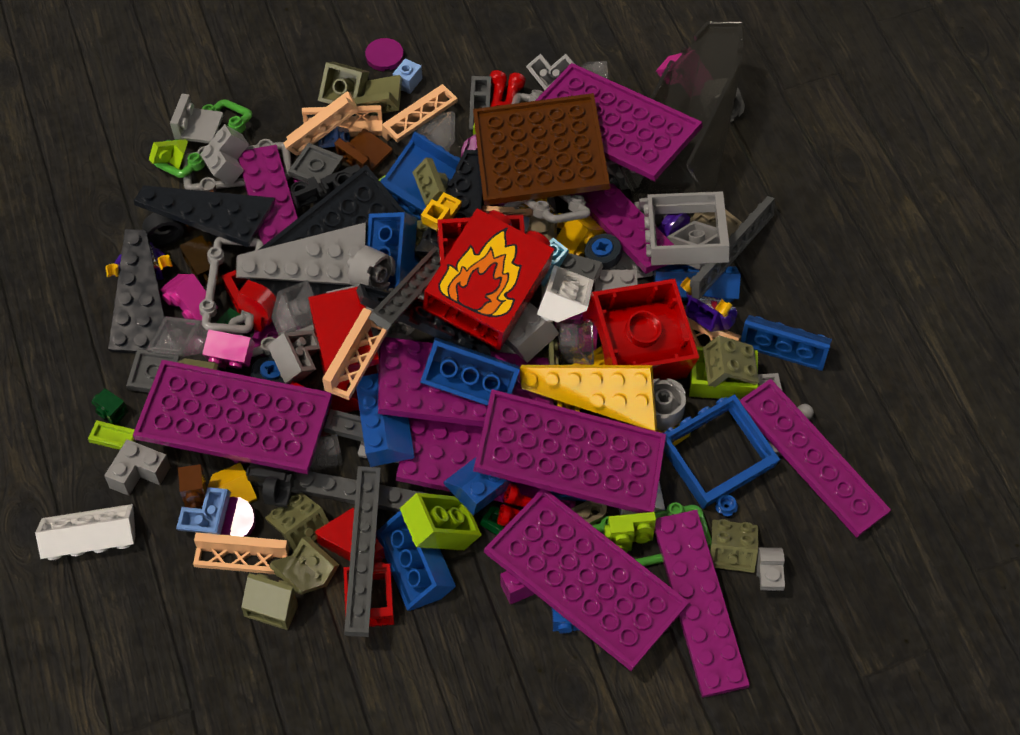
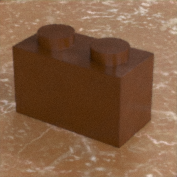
[178,464,208,509]

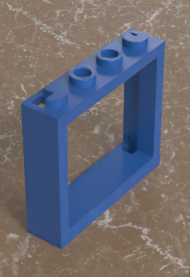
[664,394,780,509]

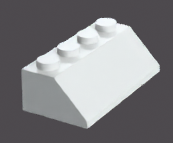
[537,265,594,322]
[35,504,136,560]

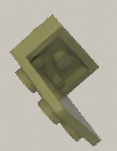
[269,536,339,594]

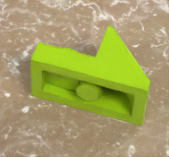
[149,139,188,169]

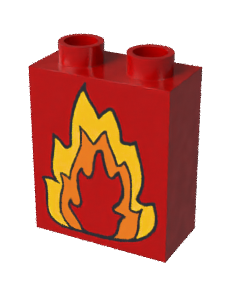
[423,208,554,350]

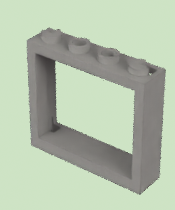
[644,191,729,265]

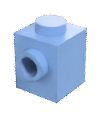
[393,58,422,94]

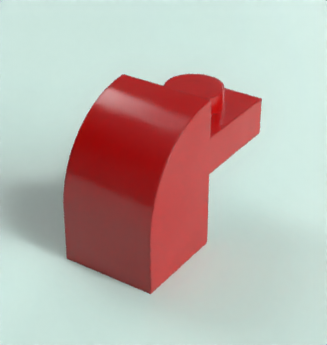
[238,280,279,332]

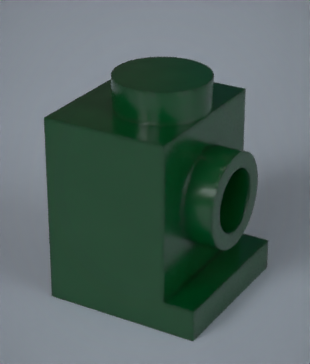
[92,388,128,425]

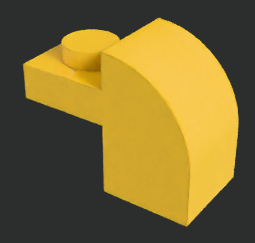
[421,192,462,231]

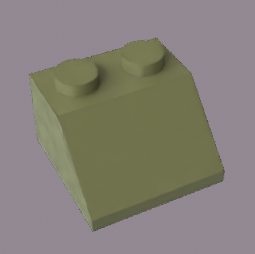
[318,62,369,104]

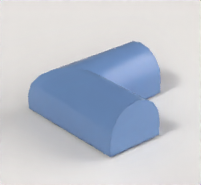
[176,487,231,535]

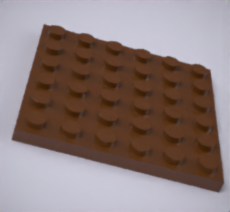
[473,93,610,206]

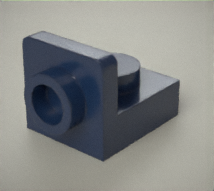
[318,126,350,149]

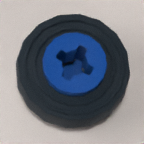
[584,234,623,270]
[250,356,288,384]

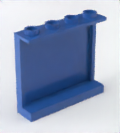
[380,132,460,221]

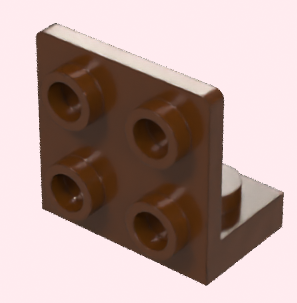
[334,129,393,171]

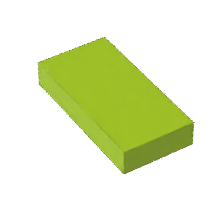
[88,420,136,450]

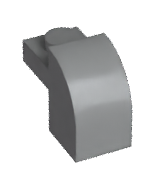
[756,547,785,591]

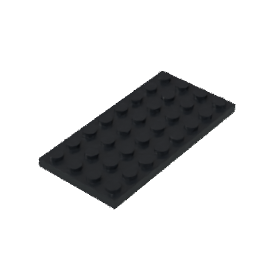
[247,165,419,332]

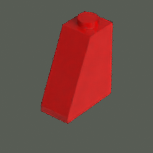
[315,508,385,563]

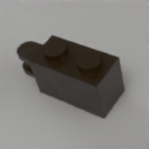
[179,235,224,287]

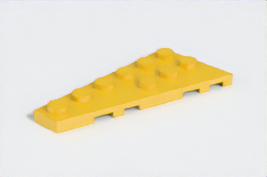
[520,365,657,431]

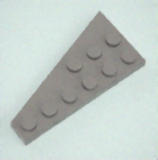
[236,222,366,285]

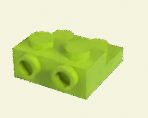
[604,512,656,553]

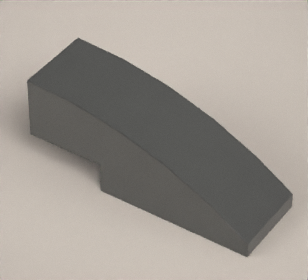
[469,76,491,130]

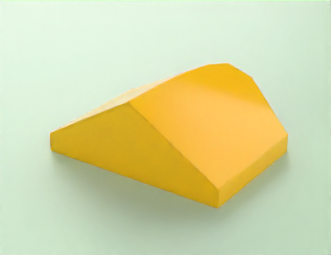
[208,463,258,503]

